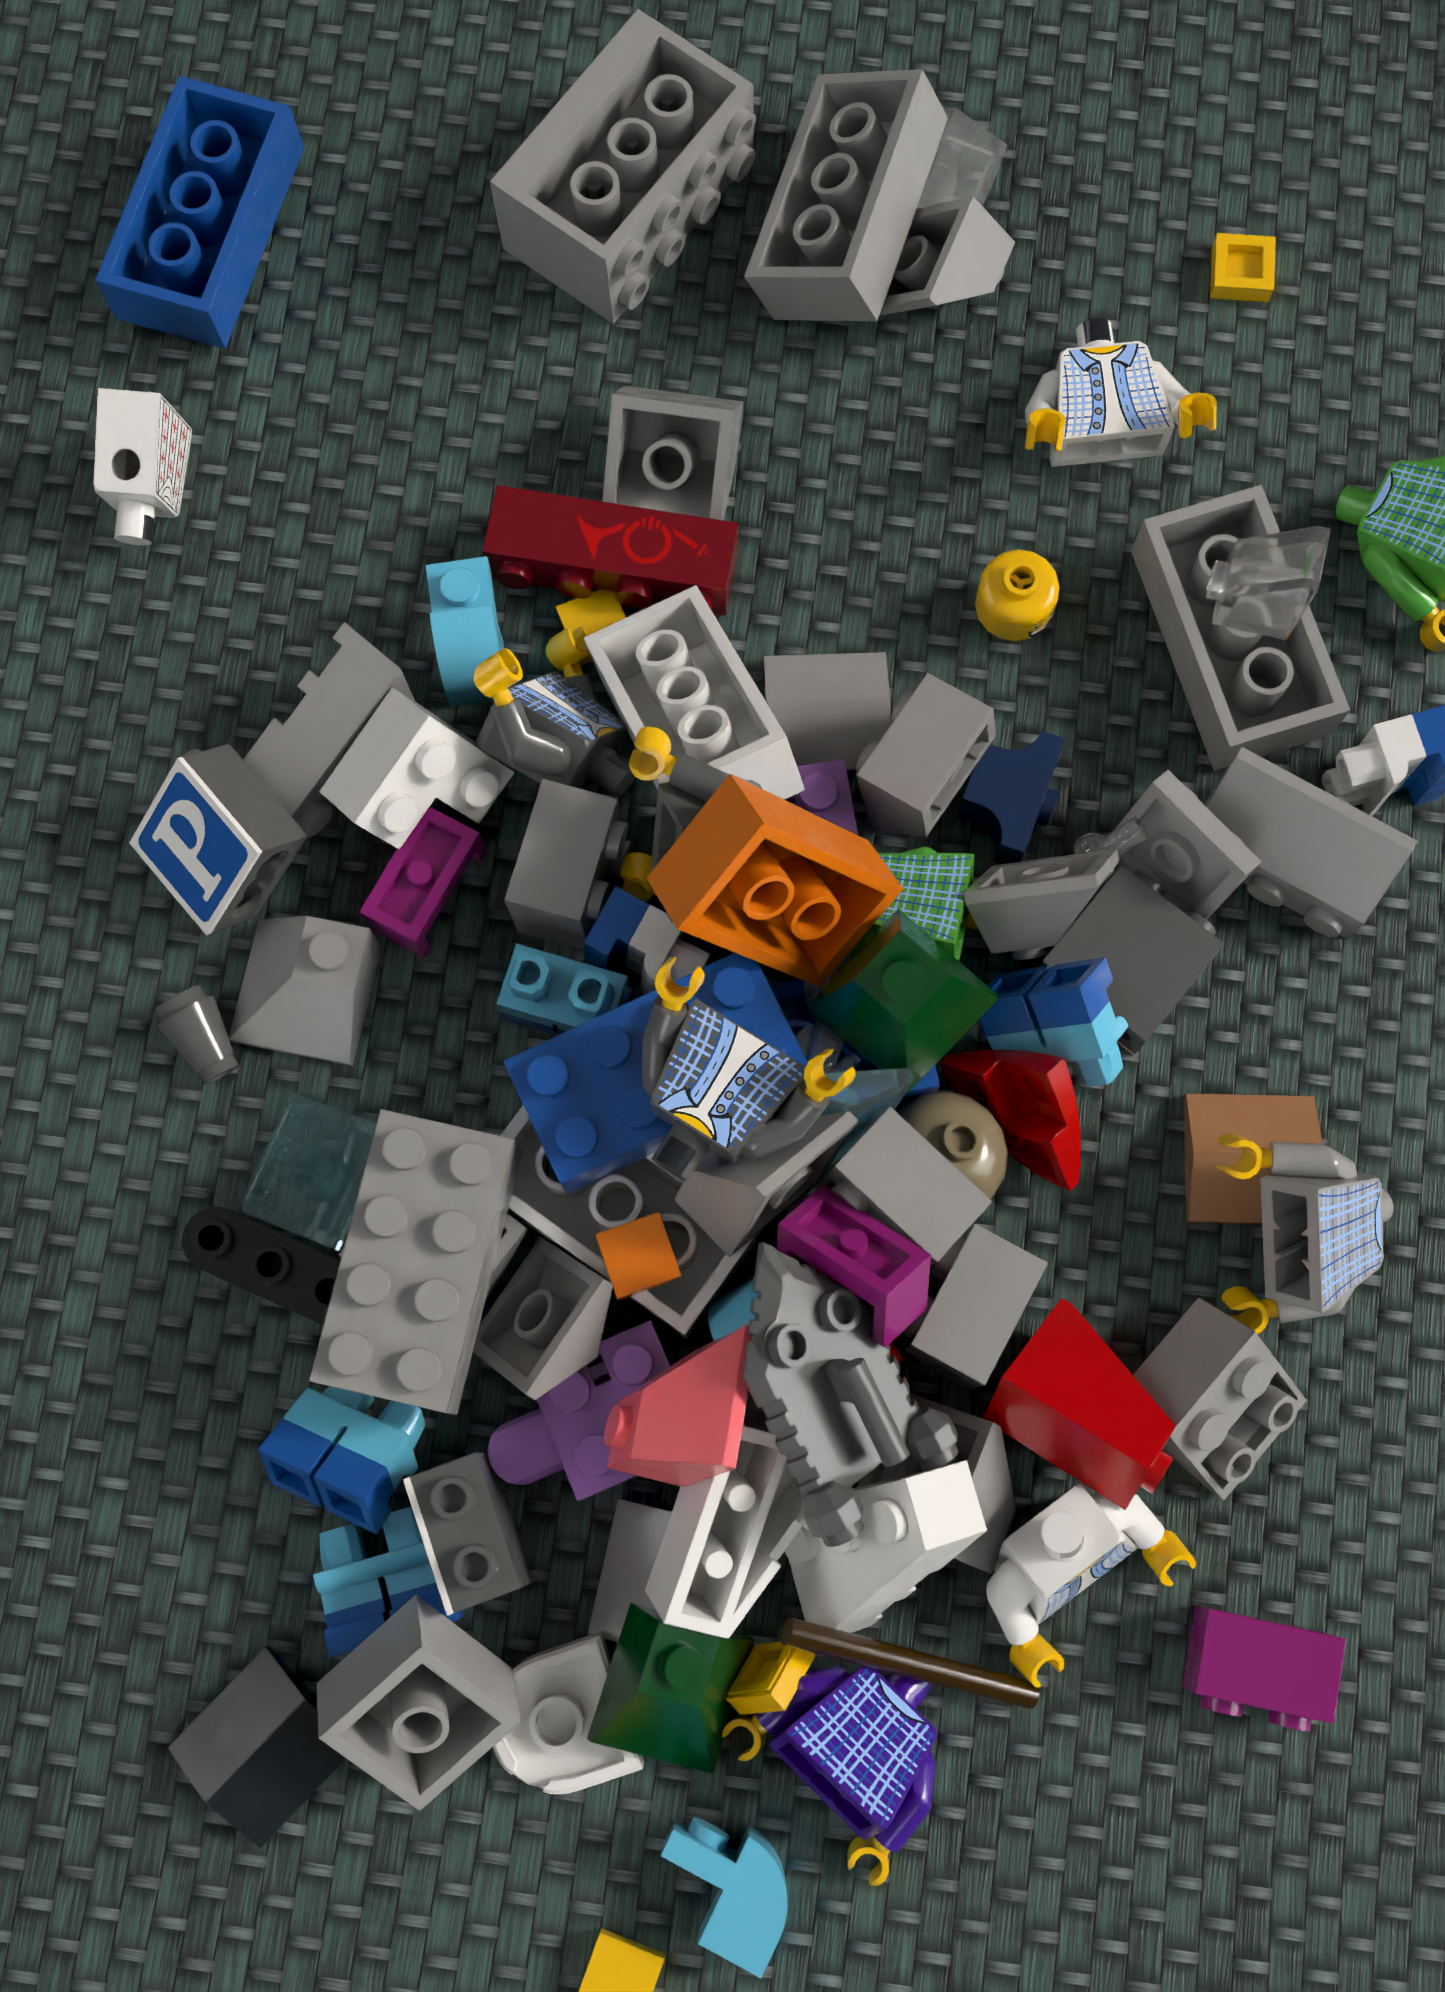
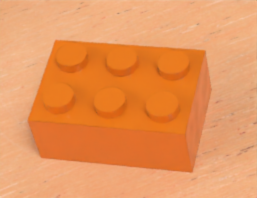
[647,774,904,987]

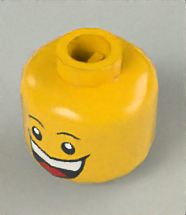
[975,549,1060,642]

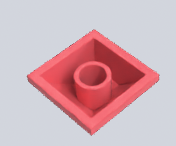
[604,1325,752,1487]

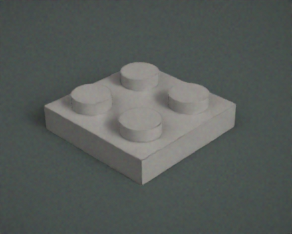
[1101,770,1262,919]

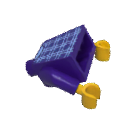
[722,1665,937,1886]

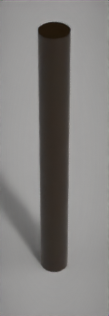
[781,1617,1039,1709]

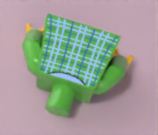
[1336,456,1445,652]
[852,846,978,1035]

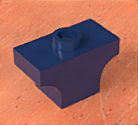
[957,731,1065,864]

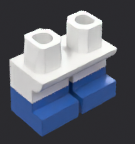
[1322,705,1445,816]
[583,886,710,995]

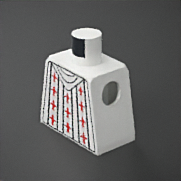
[94,388,192,545]

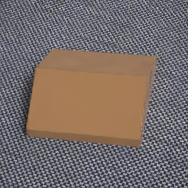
[1183,1094,1323,1224]

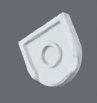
[492,1631,645,1794]

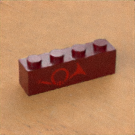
[482,485,738,616]

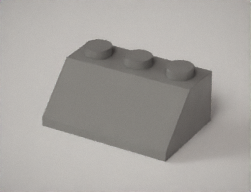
[1205,747,1418,939]

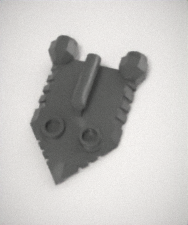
[743,1242,959,1547]

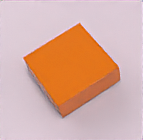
[595,1212,682,1301]

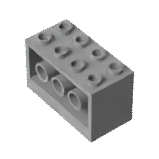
[490,9,756,324]

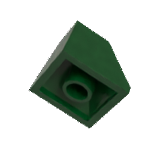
[808,909,999,1093]
[587,1602,755,1774]

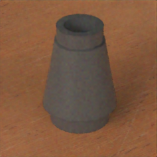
[155,985,239,1085]

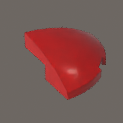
[939,1050,1081,1191]

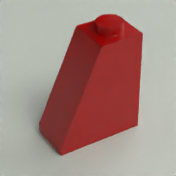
[983,1298,1176,1510]

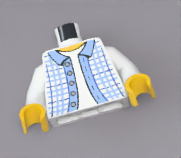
[1025,318,1217,467]
[986,1483,1196,1688]

